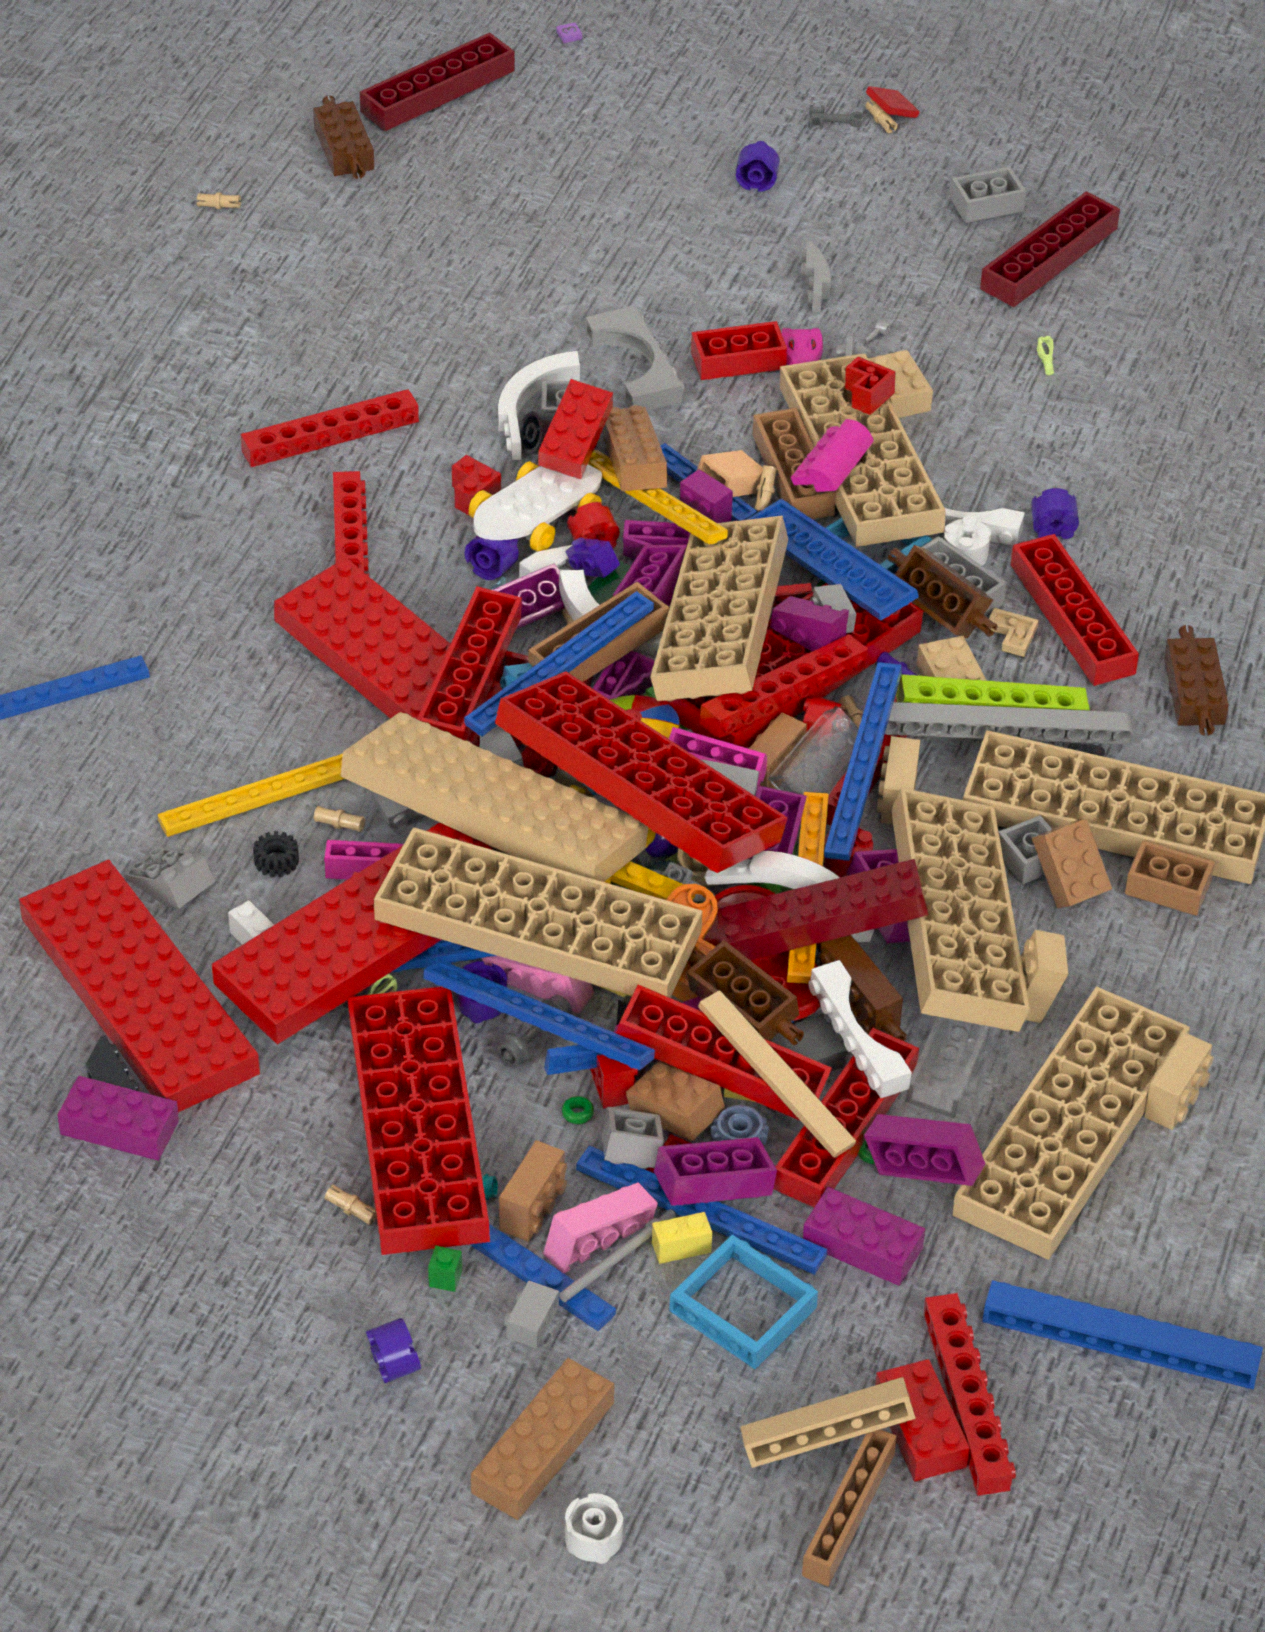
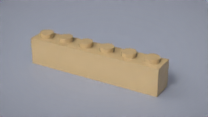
[740,1377,916,1468]

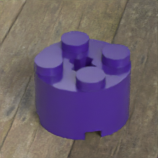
[736,141,780,192]
[1031,488,1079,539]
[465,535,519,580]
[456,961,507,1023]
[365,1318,421,1384]

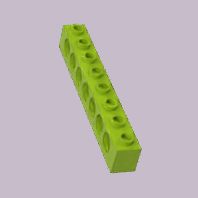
[896,674,1090,711]

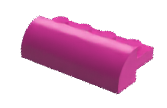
[791,419,874,492]
[669,727,767,796]

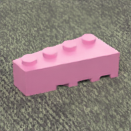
[482,956,594,1014]
[543,1183,658,1274]

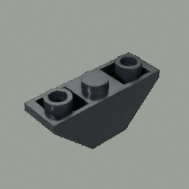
[86,1035,139,1091]

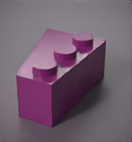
[623,520,691,559]
[770,596,849,652]
[593,651,655,700]

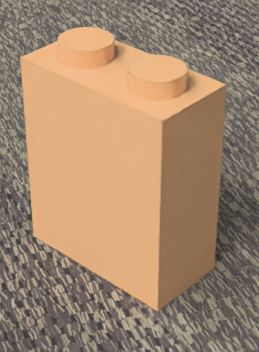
[697,450,763,497]

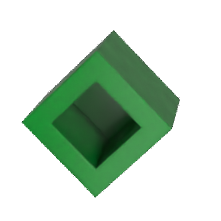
[428,1246,462,1292]

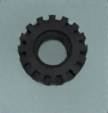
[253,831,299,877]

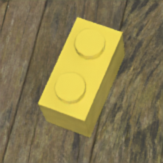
[652,1212,712,1264]

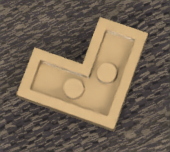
[988,608,1039,657]

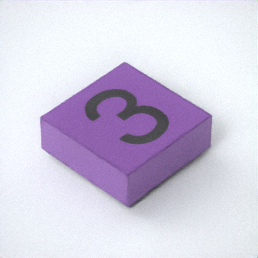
[556,22,582,43]

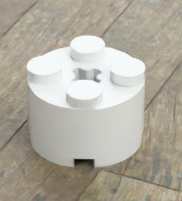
[944,515,991,566]
[565,1493,623,1564]

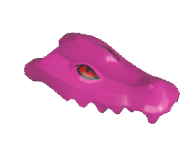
[782,328,823,366]

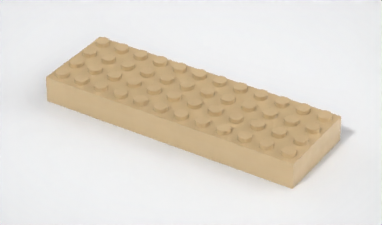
[780,353,946,547]
[650,516,788,701]
[341,712,648,882]
[963,730,1265,884]
[891,788,1030,1032]
[374,827,703,998]
[952,986,1190,1260]

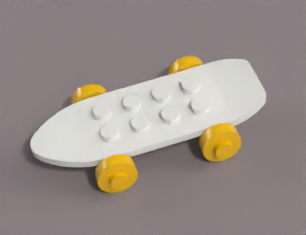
[469,461,602,552]

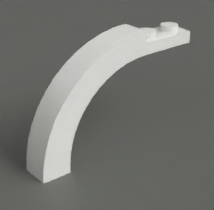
[498,351,580,460]
[559,570,663,657]
[705,851,874,942]

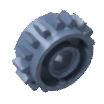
[711,1105,769,1145]

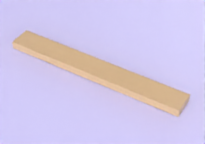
[698,990,856,1158]

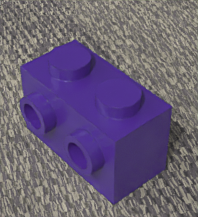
[565,538,620,578]

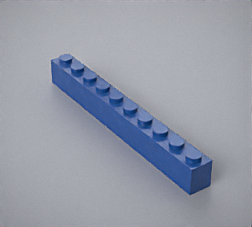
[982,1280,1263,1390]

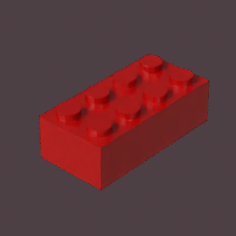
[691,321,787,380]
[538,379,613,479]
[875,1359,970,1482]

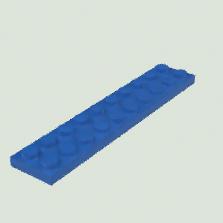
[747,499,918,620]

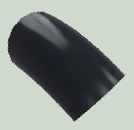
[520,411,597,455]

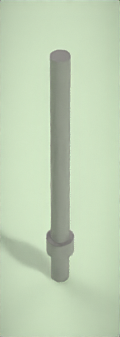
[559,1209,677,1302]

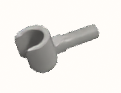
[863,320,890,343]

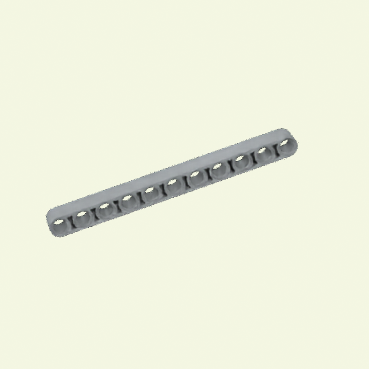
[885,702,1134,744]

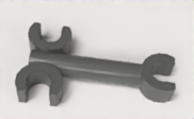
[808,105,862,129]

